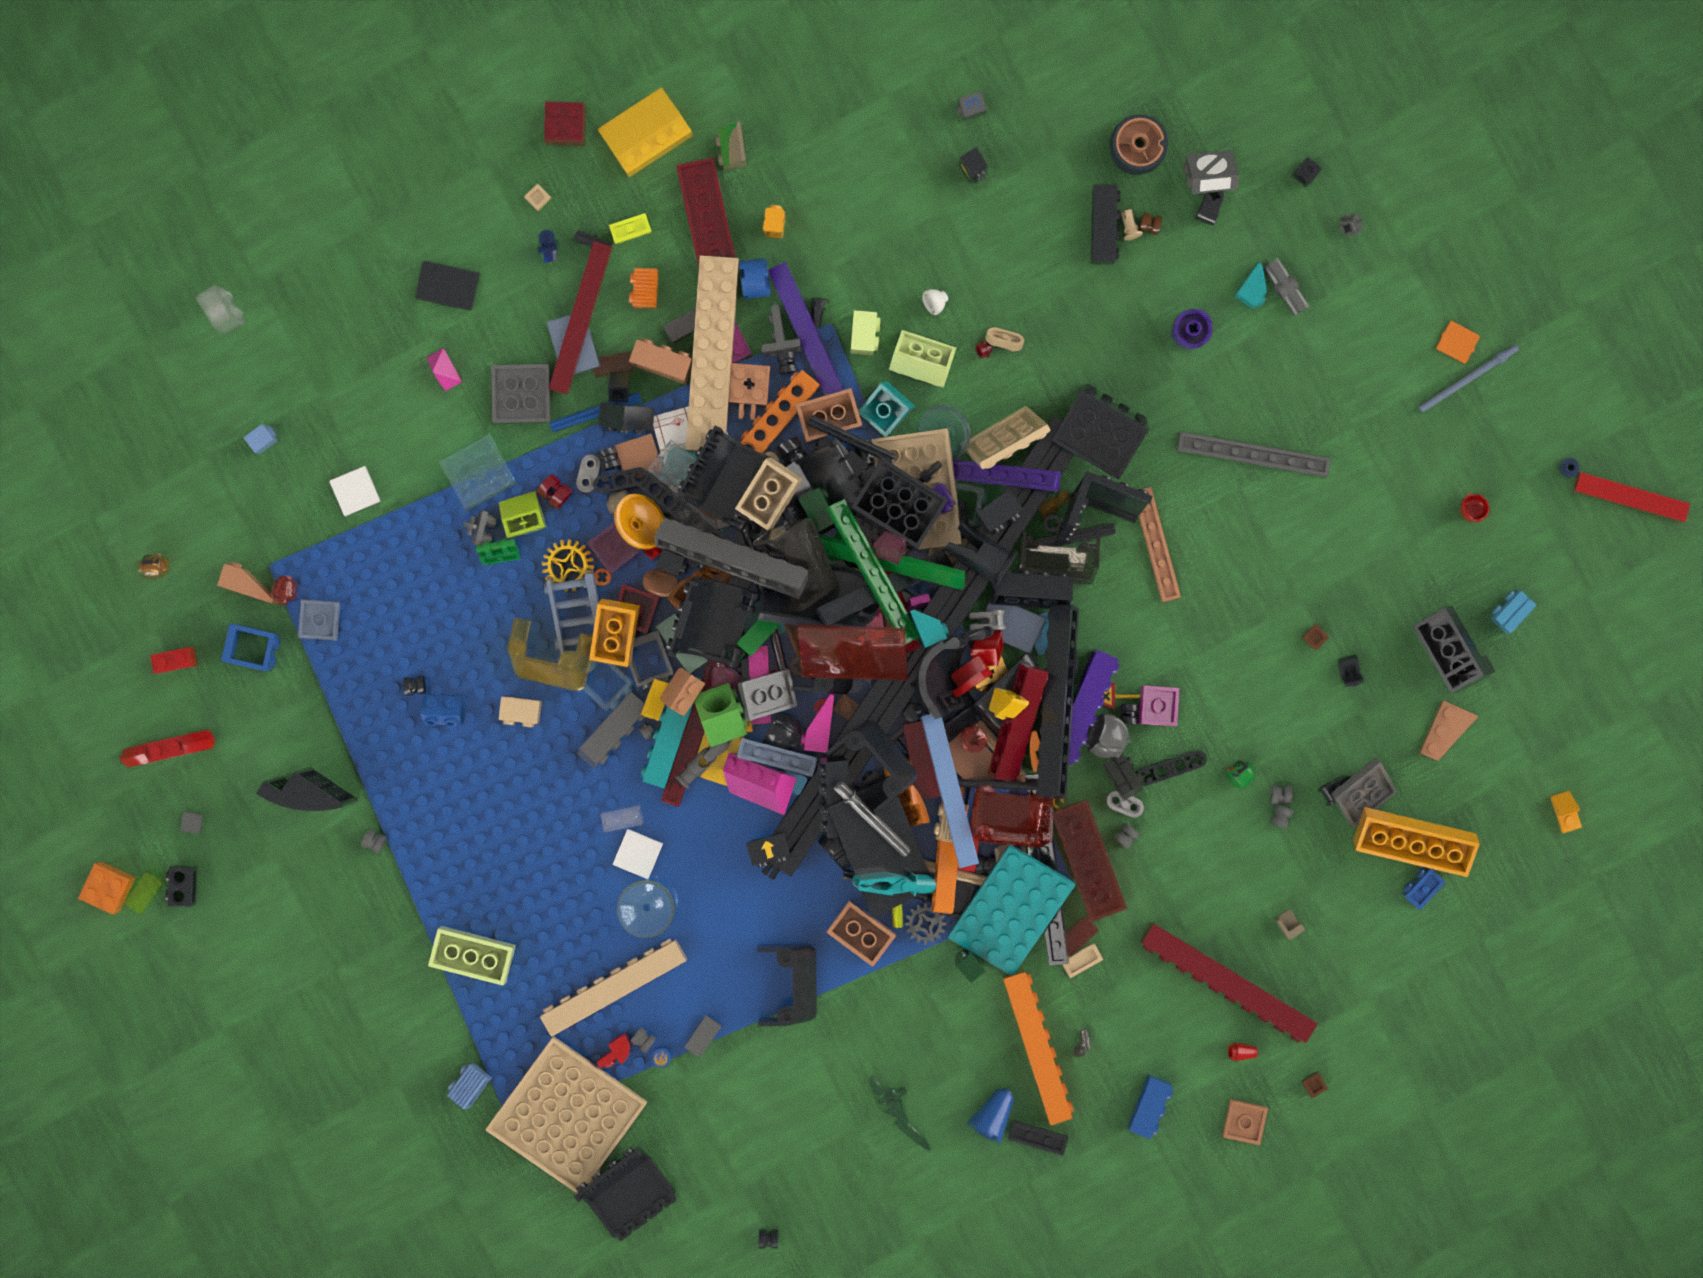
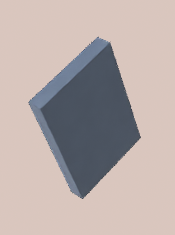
[547,315,600,375]
[980,600,1045,653]

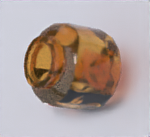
[138,554,169,579]

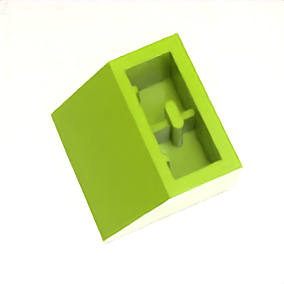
[499,491,547,539]

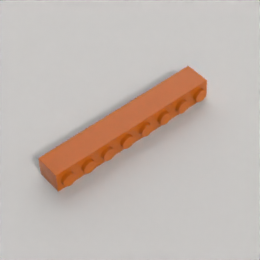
[1002,970,1074,1125]

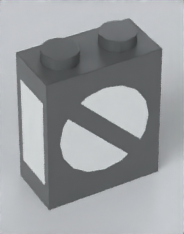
[1183,150,1239,194]

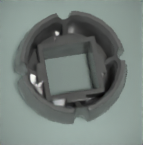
[1087,713,1130,758]

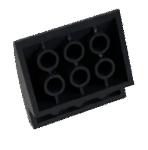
[849,458,948,557]
[256,768,359,811]

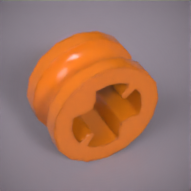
[594,569,612,586]

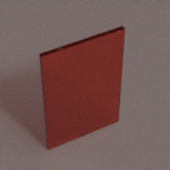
[798,625,908,680]

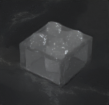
[195,285,244,335]
[647,440,696,496]

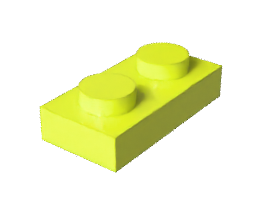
[609,213,652,244]

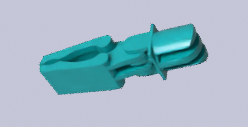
[852,872,936,896]

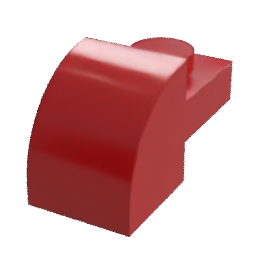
[596,1032,631,1069]

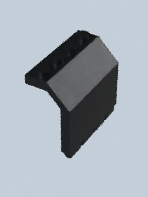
[785,442,863,546]
[574,1146,677,1241]

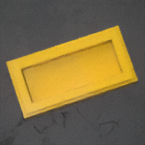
[641,678,669,720]

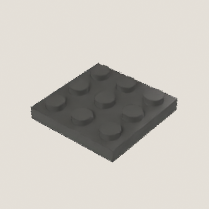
[491,364,551,423]
[1331,758,1397,828]

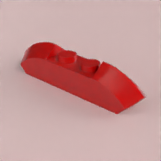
[119,730,215,768]

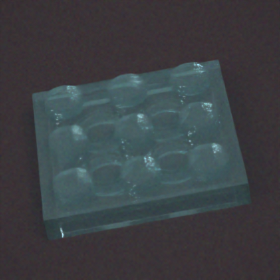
[439,434,517,511]

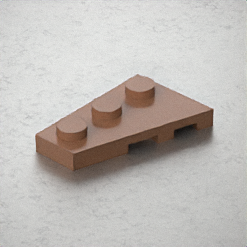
[1419,701,1478,761]

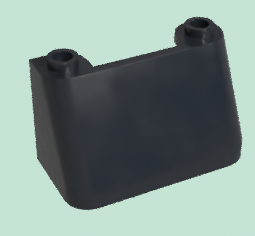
[970,652,1044,737]

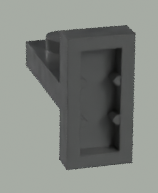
[761,305,802,358]

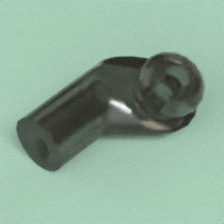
[1073,1029,1091,1057]

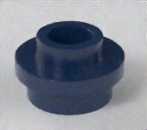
[1560,458,1580,477]

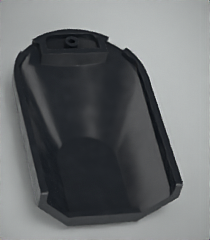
[757,552,879,632]

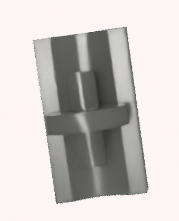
[463,510,497,545]

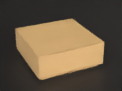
[524,183,552,211]

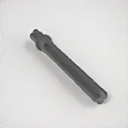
[834,781,911,857]

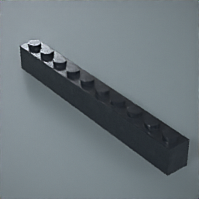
[1036,604,1079,799]

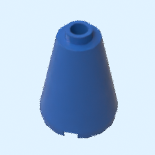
[967,1088,1014,1144]

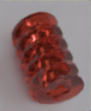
[961,725,987,753]

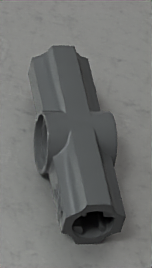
[1263,258,1309,316]

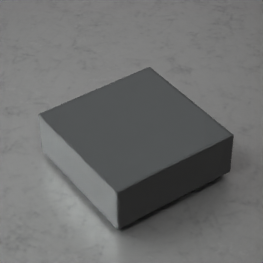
[180,811,204,834]

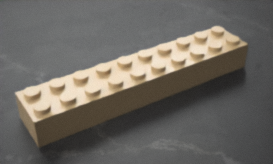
[686,256,739,451]

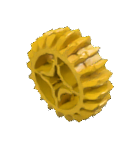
[542,539,594,591]

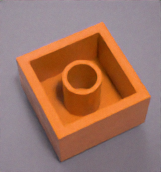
[78,861,136,915]

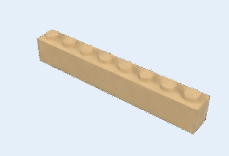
[540,938,687,1037]

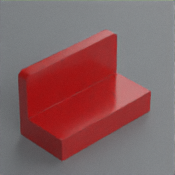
[951,655,992,698]

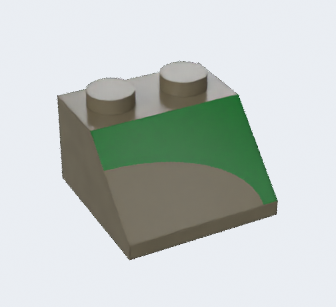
[715,122,747,171]

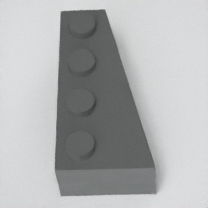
[577,692,645,769]

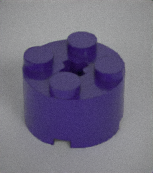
[1171,309,1213,350]

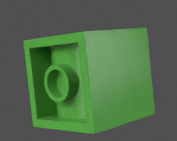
[694,683,748,747]

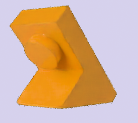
[1550,791,1582,833]

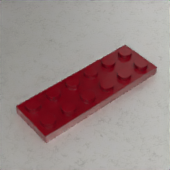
[676,157,736,267]

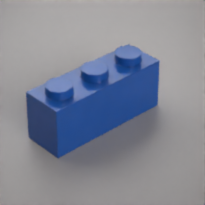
[1127,1074,1173,1139]

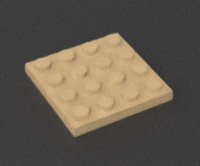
[960,406,1051,470]

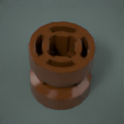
[1139,212,1162,236]

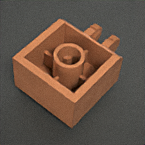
[728,363,770,420]

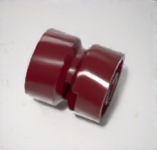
[536,473,573,510]

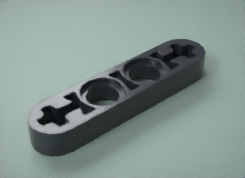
[1135,750,1207,786]

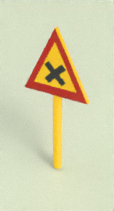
[1102,682,1140,711]

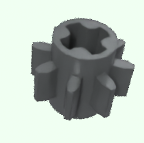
[1339,212,1364,237]

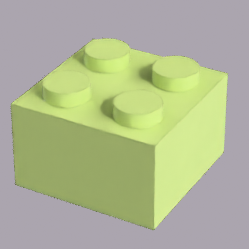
[851,311,880,355]

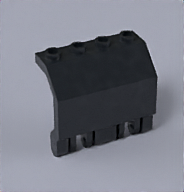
[678,425,780,531]

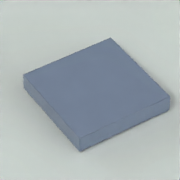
[298,599,340,641]

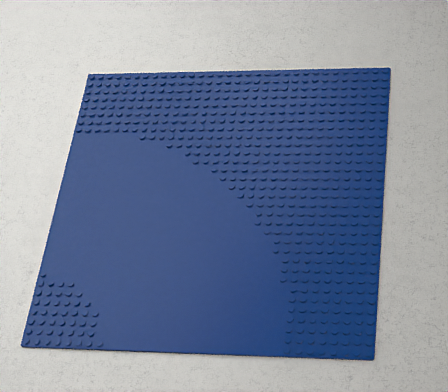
[270,324,1072,1105]

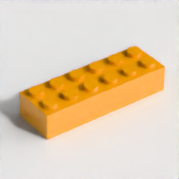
[1353,807,1480,877]

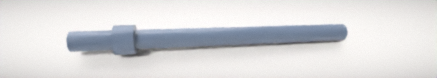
[1418,344,1519,413]

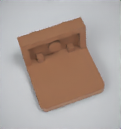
[660,668,705,716]

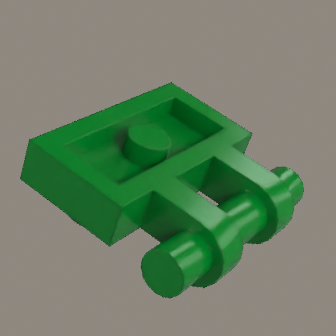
[476,538,521,566]

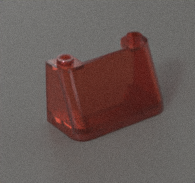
[970,785,1054,848]

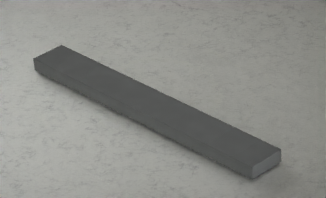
[1176,432,1331,477]

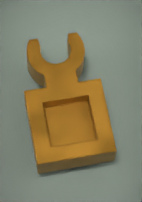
[1039,490,1070,519]

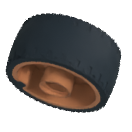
[1109,114,1168,175]

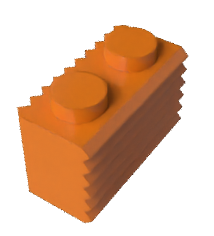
[629,268,659,310]

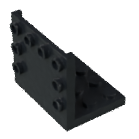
[1051,383,1149,480]
[1054,471,1153,546]

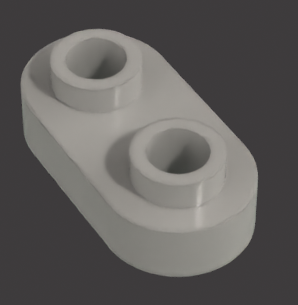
[576,454,601,493]
[1106,791,1144,817]

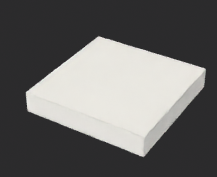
[330,466,381,517]
[613,829,663,879]

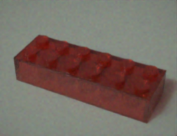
[1050,799,1127,922]

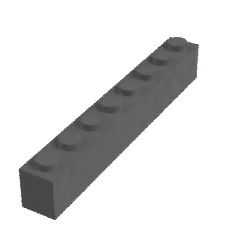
[655,518,808,599]

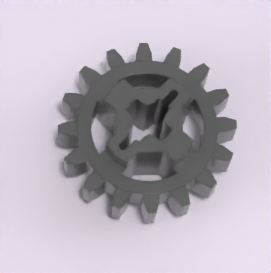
[904,902,946,945]

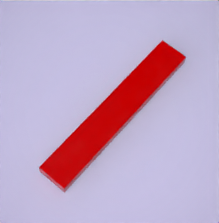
[1574,472,1691,522]

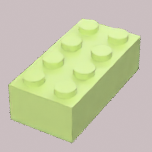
[428,926,516,985]

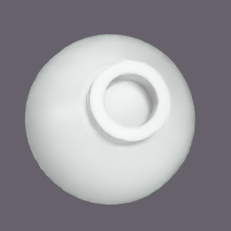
[923,289,948,315]

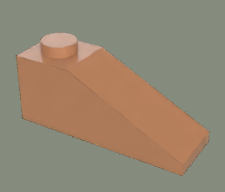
[217,561,278,604]

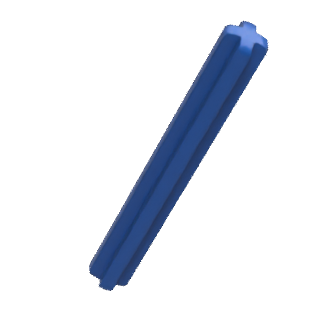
[550,392,642,432]

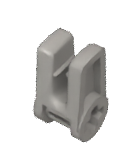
[968,610,1006,631]

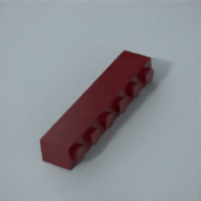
[987,663,1049,782]

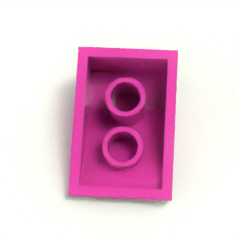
[801,693,834,753]

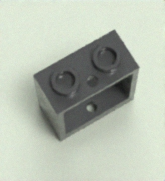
[629,630,675,689]

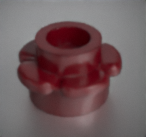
[975,340,992,359]

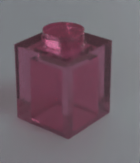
[874,531,907,564]

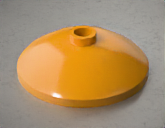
[614,494,665,549]

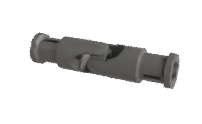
[675,739,734,789]

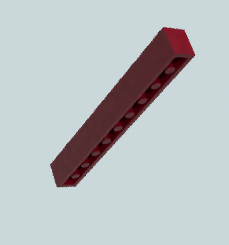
[1140,922,1318,1043]

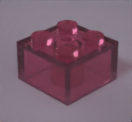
[587,522,643,574]

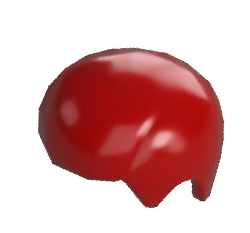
[1460,493,1490,522]

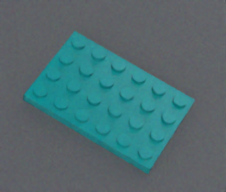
[948,844,1075,975]

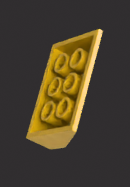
[598,87,693,178]

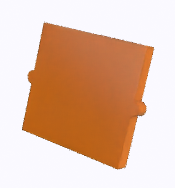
[1435,321,1480,364]

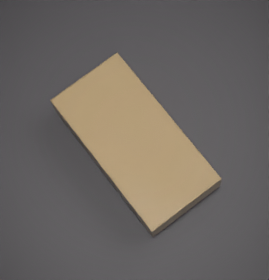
[1062,942,1103,978]

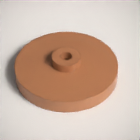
[643,569,678,597]

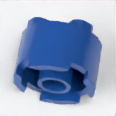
[739,258,771,300]

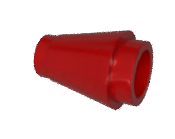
[1228,1042,1258,1062]

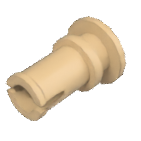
[1120,209,1143,241]

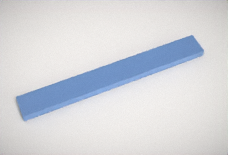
[921,714,979,868]

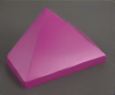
[427,348,462,391]

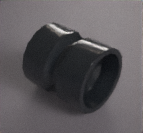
[775,436,807,467]

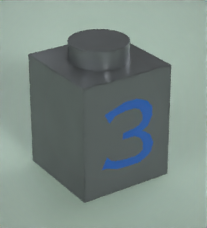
[956,91,987,121]

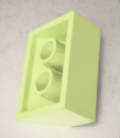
[889,330,956,388]

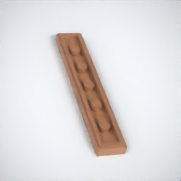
[1138,487,1181,603]

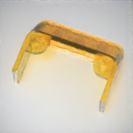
[508,618,593,691]

